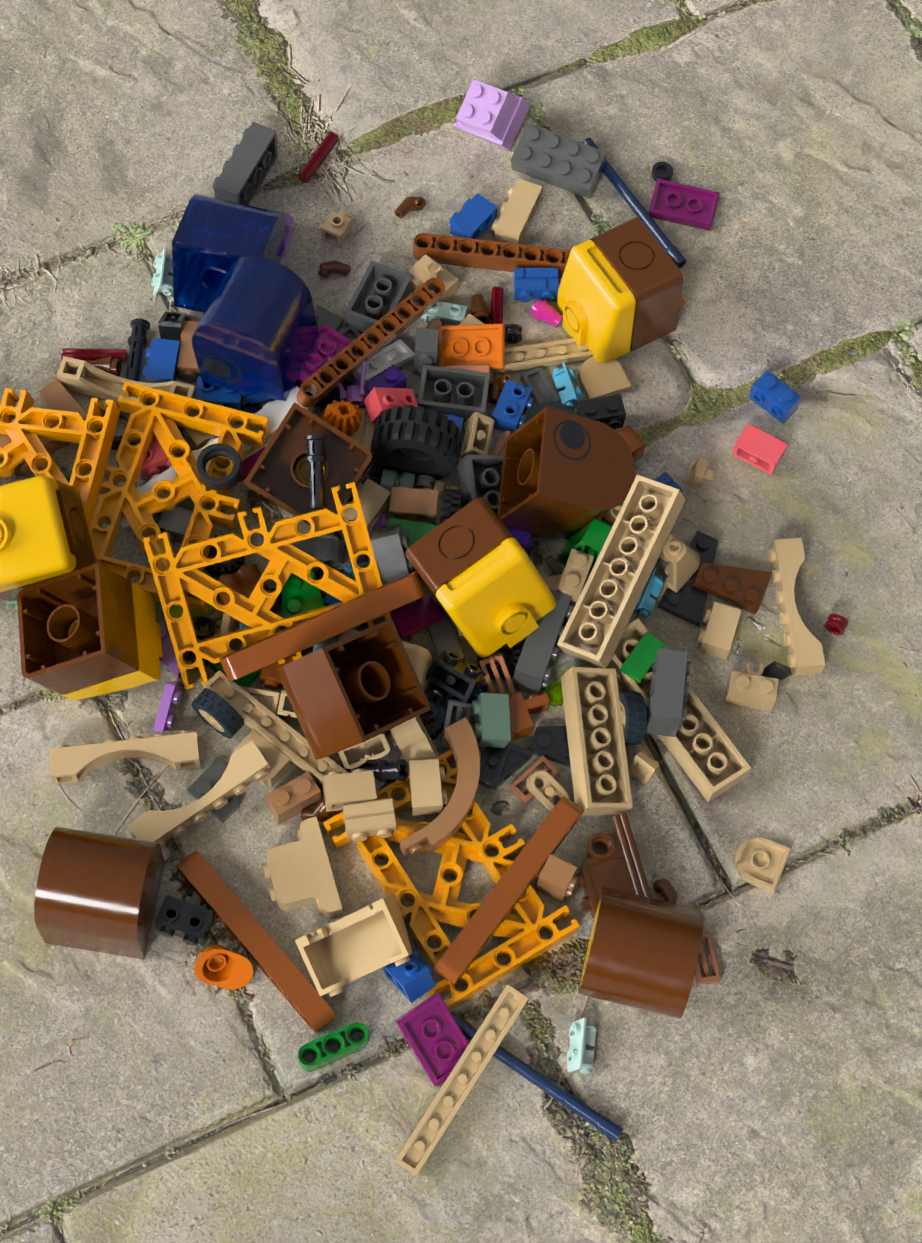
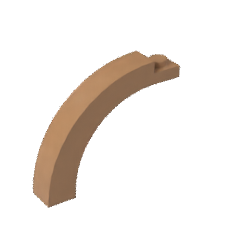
[400,717,480,856]

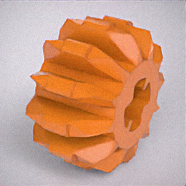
[323,398,363,436]

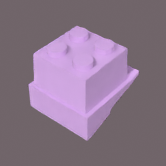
[455,79,530,151]

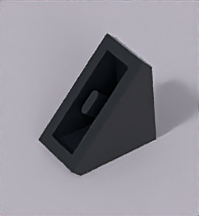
[158,312,187,341]

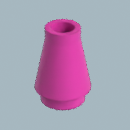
[530,299,563,328]

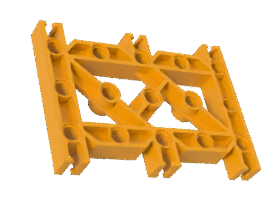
[89,381,270,614]
[0,388,121,529]
[143,481,391,690]
[323,749,580,1011]

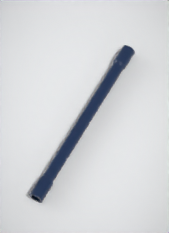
[582,137,687,268]
[451,1011,623,1142]

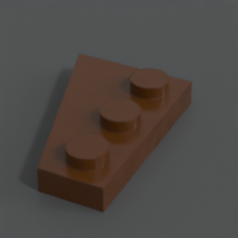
[692,562,772,614]

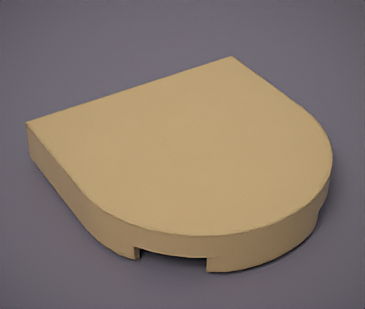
[579,357,631,400]
[734,837,792,894]

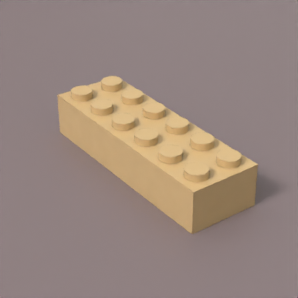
[561,667,633,816]

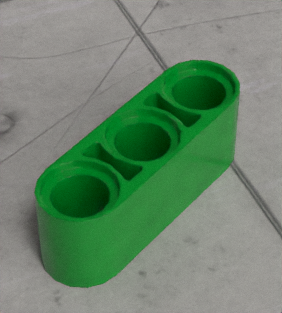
[298,1022,369,1072]

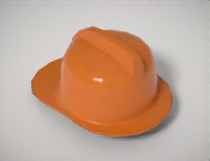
[194,945,254,990]

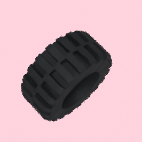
[370,405,462,480]

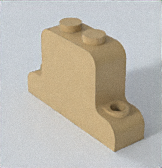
[262,817,343,919]

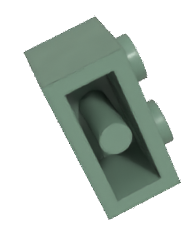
[471,693,511,748]

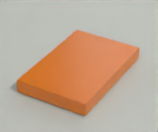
[438,324,505,370]

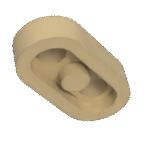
[527,771,570,811]

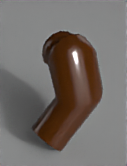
[394,197,426,219]
[318,261,351,278]
[489,373,511,404]
[301,797,332,821]
[653,878,677,904]

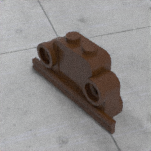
[576,813,652,919]

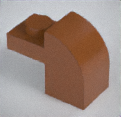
[509,692,550,741]

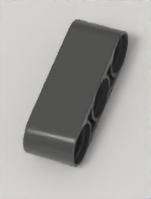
[290,537,345,569]

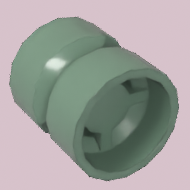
[380,469,416,492]

